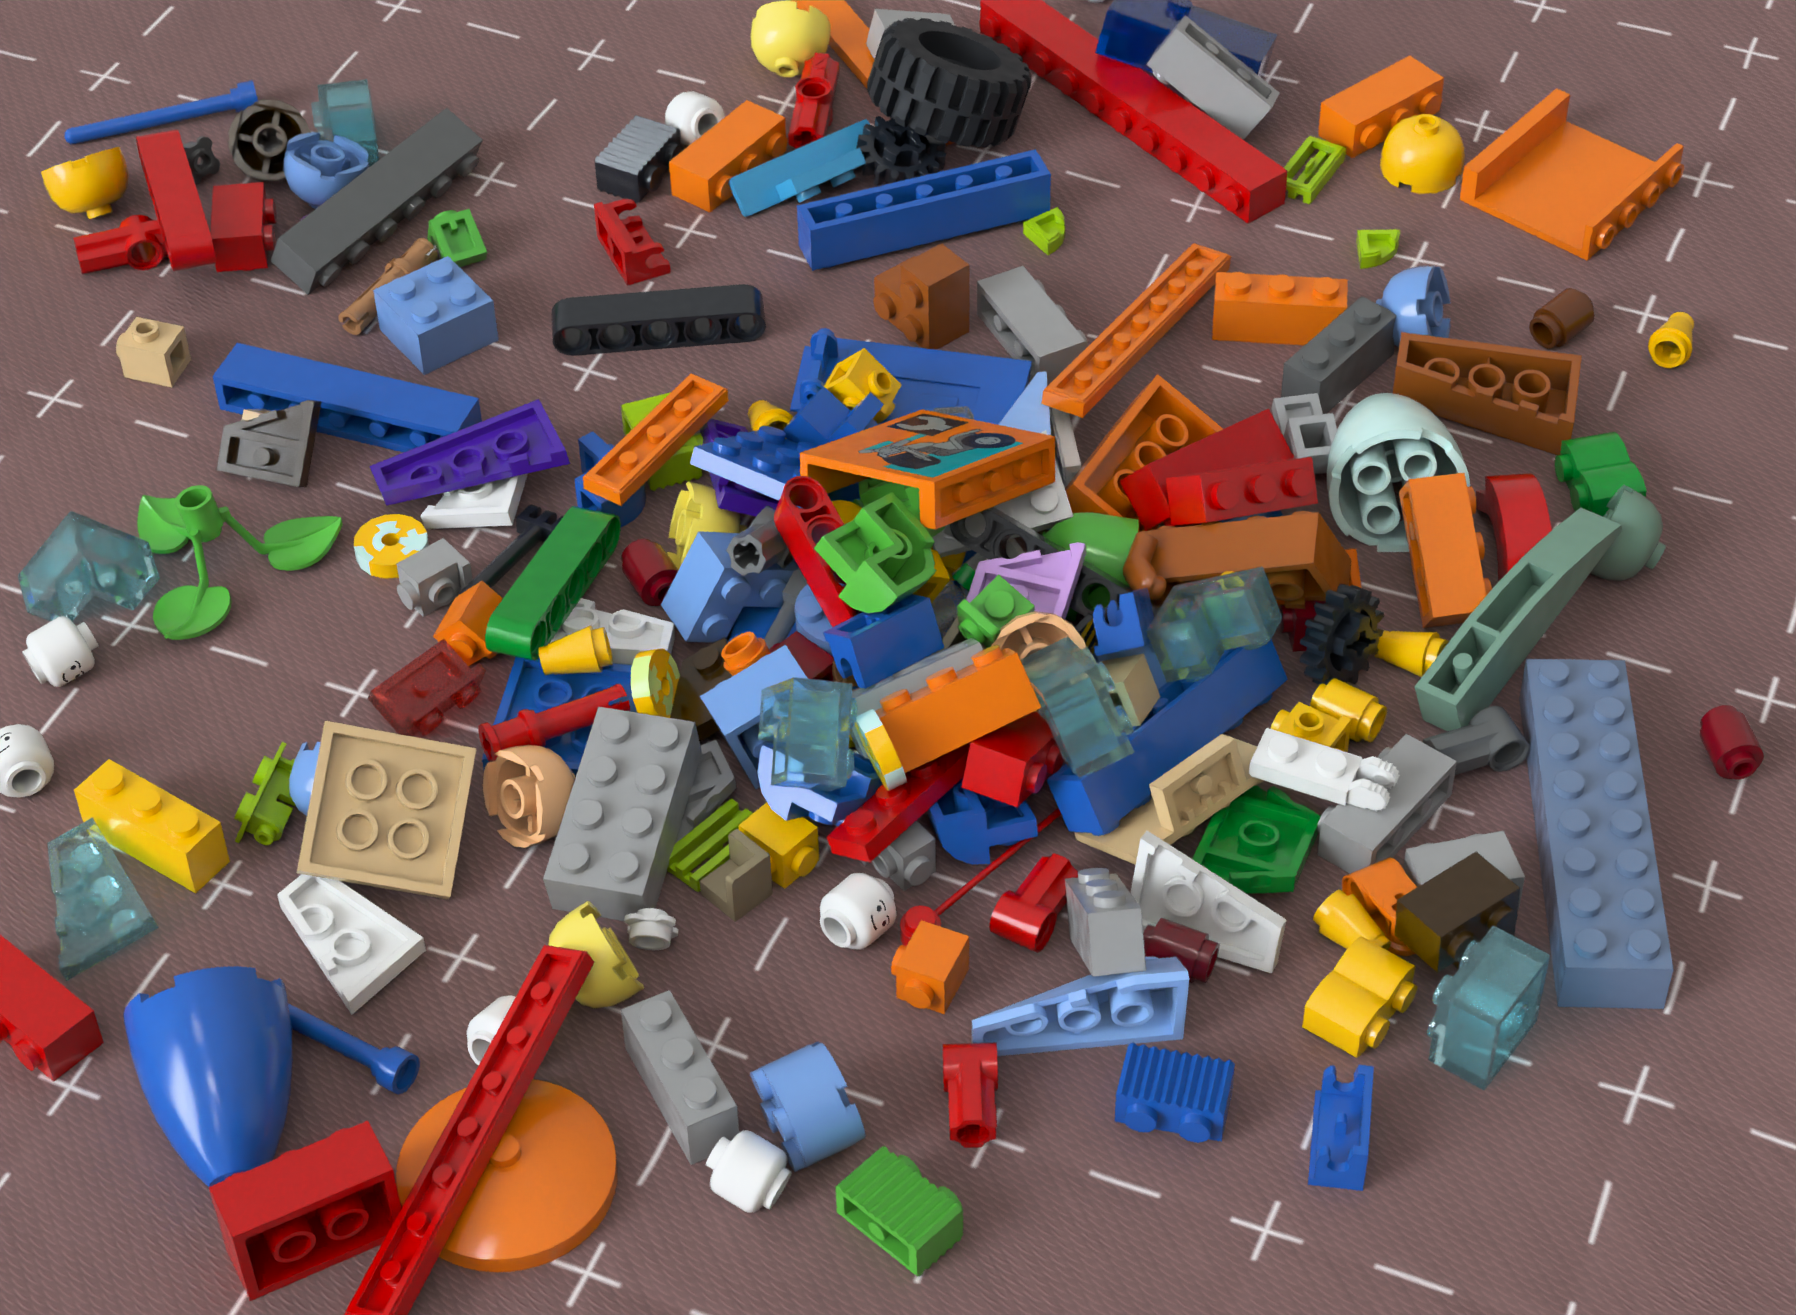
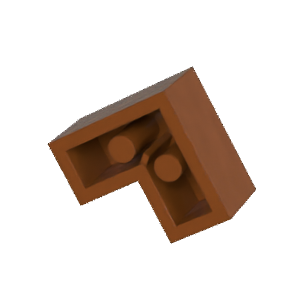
[873,243,970,350]

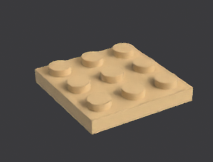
[296,721,476,900]

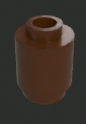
[1529,288,1594,349]

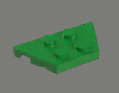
[1192,785,1321,894]

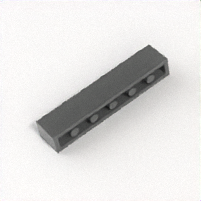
[271,108,483,295]

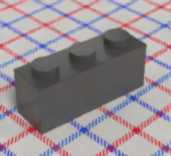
[1281,296,1397,414]

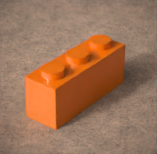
[1318,55,1444,158]
[669,100,788,213]
[1212,272,1348,346]
[1399,473,1492,628]
[875,645,1042,773]

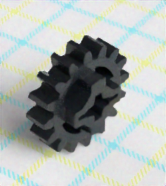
[856,116,946,186]
[1300,584,1384,685]

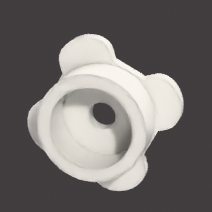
[624,908,678,950]

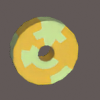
[631,648,680,718]

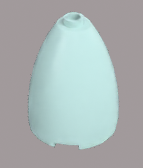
[1327,393,1470,552]

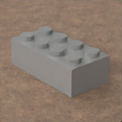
[543,707,702,921]

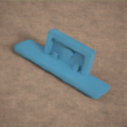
[729,119,870,217]

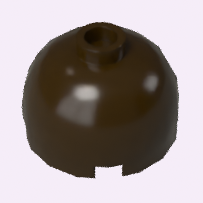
[228,99,310,184]

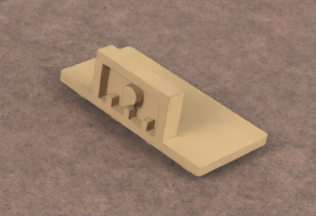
[1074,734,1264,865]

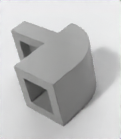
[1271,393,1337,475]

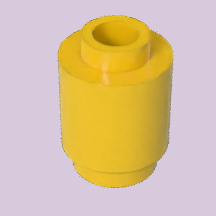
[1310,678,1387,742]

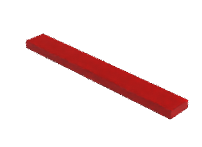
[344,945,595,1315]

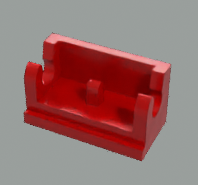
[594,199,671,286]

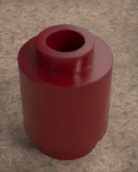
[621,539,678,606]
[1700,705,1764,780]
[1143,918,1220,984]

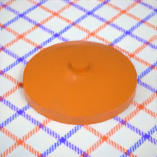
[396,1079,618,1272]

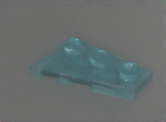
[47,817,158,981]

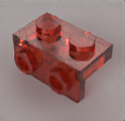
[368,639,486,737]

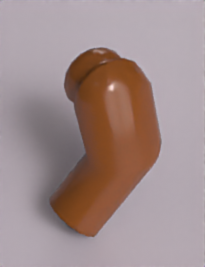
[1123,532,1167,601]

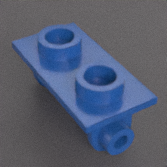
[790,328,849,412]

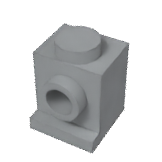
[397,538,473,617]
[859,821,936,891]

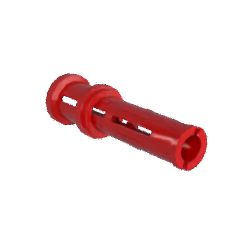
[478,683,630,762]

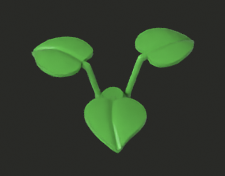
[137,485,343,640]

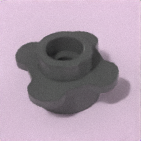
[183,136,220,185]

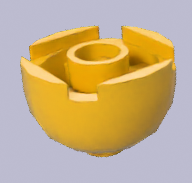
[1380,114,1465,194]
[41,147,129,219]

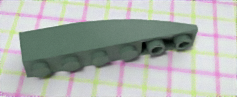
[1414,507,1622,732]

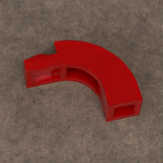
[1476,473,1552,582]

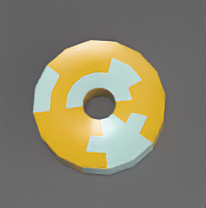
[354,514,429,579]
[853,709,907,791]

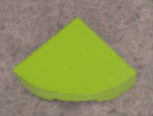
[1023,207,1065,255]
[1356,229,1400,269]

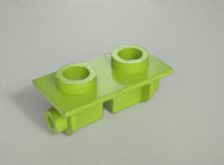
[234,742,295,845]

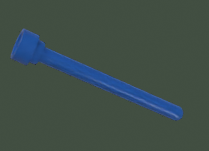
[64,80,258,144]
[288,1003,420,1094]

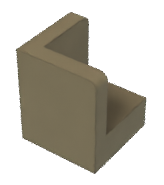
[700,829,773,922]

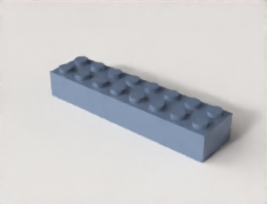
[1519,659,1673,1009]

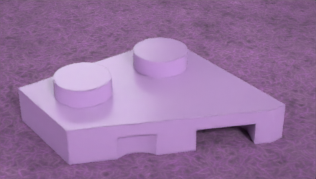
[966,542,1087,619]

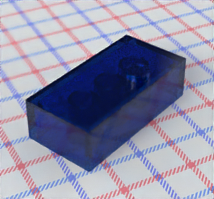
[1095,0,1277,79]

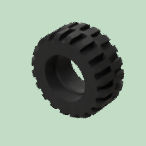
[867,18,1032,148]

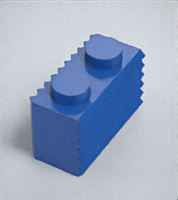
[1115,1042,1235,1142]

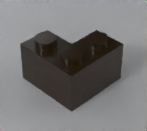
[1395,852,1520,983]

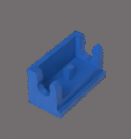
[1093,587,1159,656]
[823,594,945,689]
[1308,1065,1374,1191]

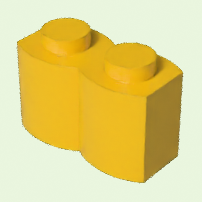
[1302,936,1417,1058]

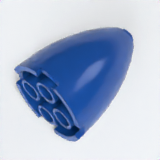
[123,966,293,1187]

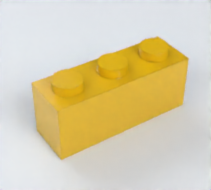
[74,759,230,894]

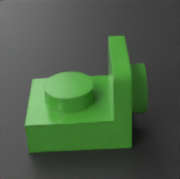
[427,209,487,267]
[957,574,1035,648]

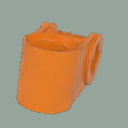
[1342,857,1417,956]

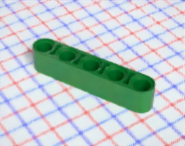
[485,506,621,660]

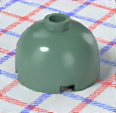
[1591,484,1666,581]

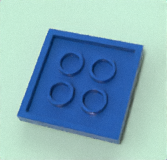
[690,426,860,509]
[482,657,637,777]

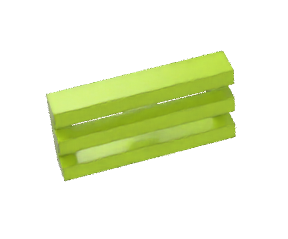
[1284,136,1346,204]
[667,798,753,892]

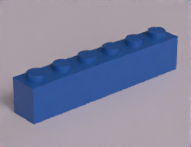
[797,149,1051,271]
[213,343,482,452]
[1047,629,1288,836]

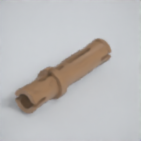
[339,238,438,335]

